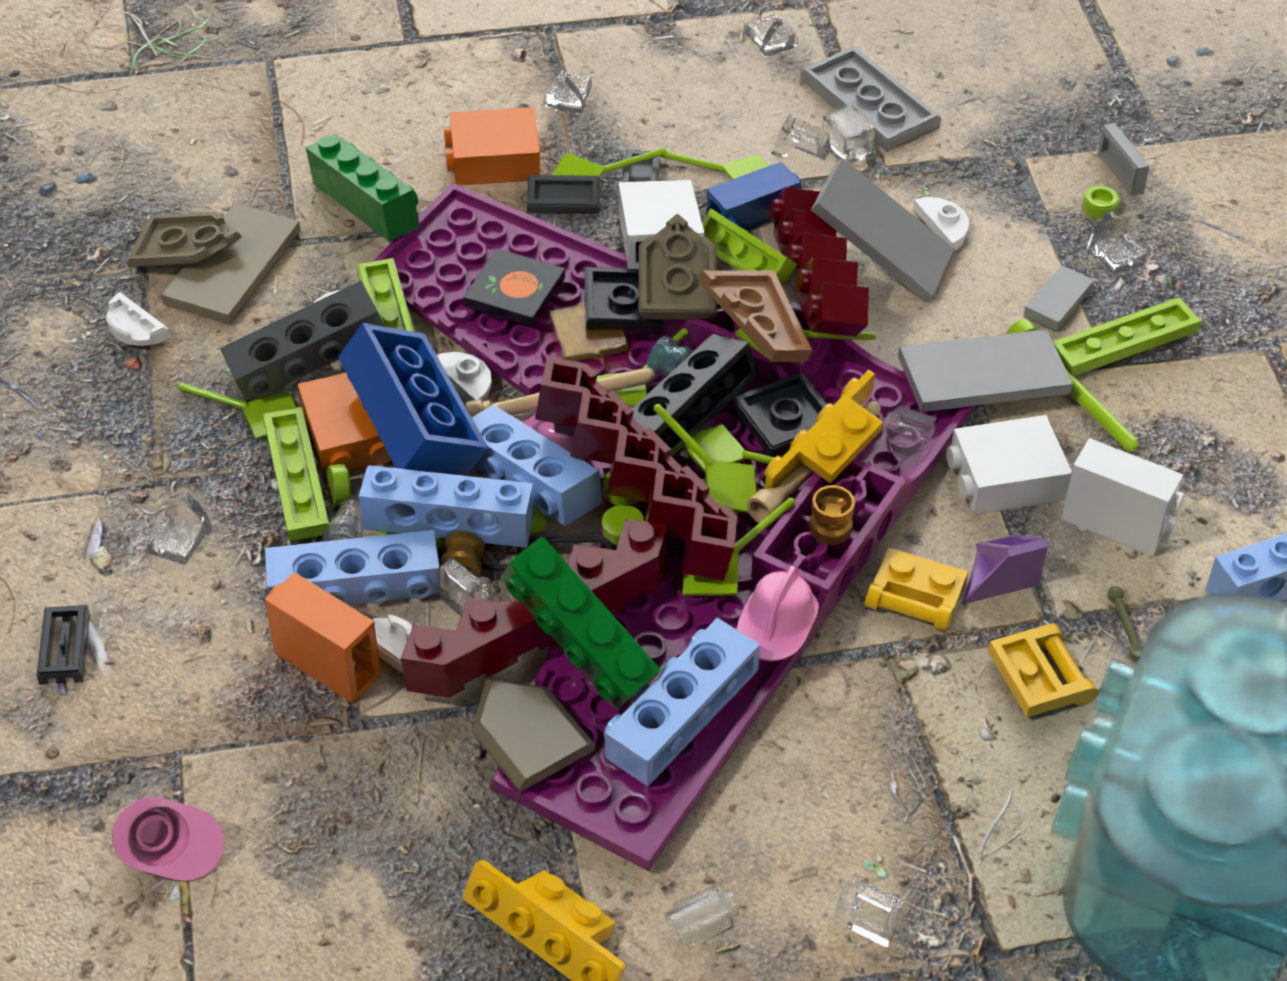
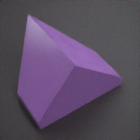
[962,534,1048,605]

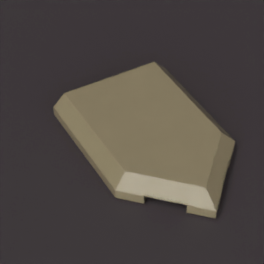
[126,212,242,268]
[639,213,717,319]
[471,679,596,793]

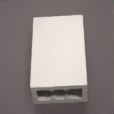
[619,180,704,269]

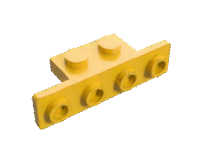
[764,370,883,489]
[463,860,626,981]

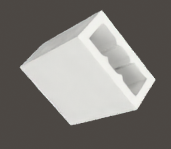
[946,415,1072,515]
[1061,438,1185,557]

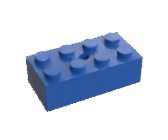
[338,323,488,476]

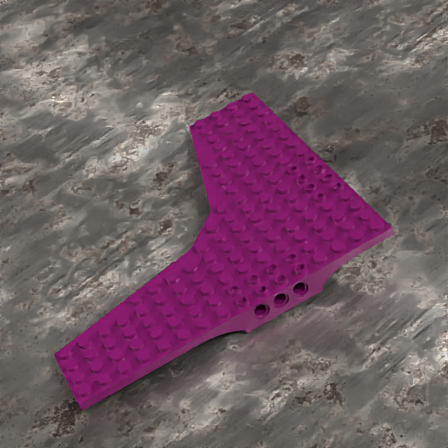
[372,183,974,872]

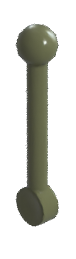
[1108,586,1148,662]

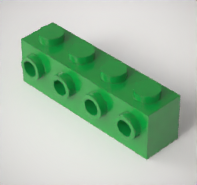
[305,134,420,242]
[501,536,661,711]

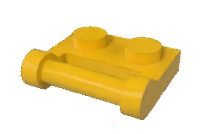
[865,547,968,632]
[988,623,1098,717]

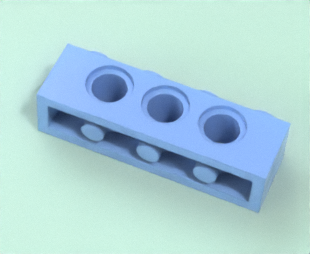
[471,405,602,526]
[359,465,534,548]
[265,530,441,605]
[1206,533,1287,619]
[604,618,760,787]

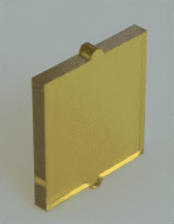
[550,302,628,361]

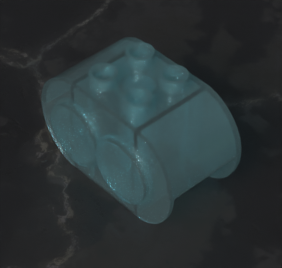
[1051,594,1287,981]

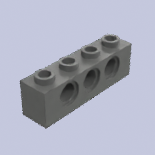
[220,281,385,402]

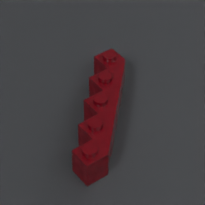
[769,187,869,337]
[535,356,737,581]
[401,519,669,698]

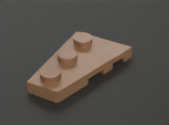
[699,270,812,362]

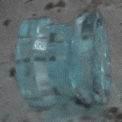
[647,336,694,377]

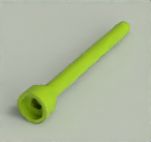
[1006,318,1139,452]

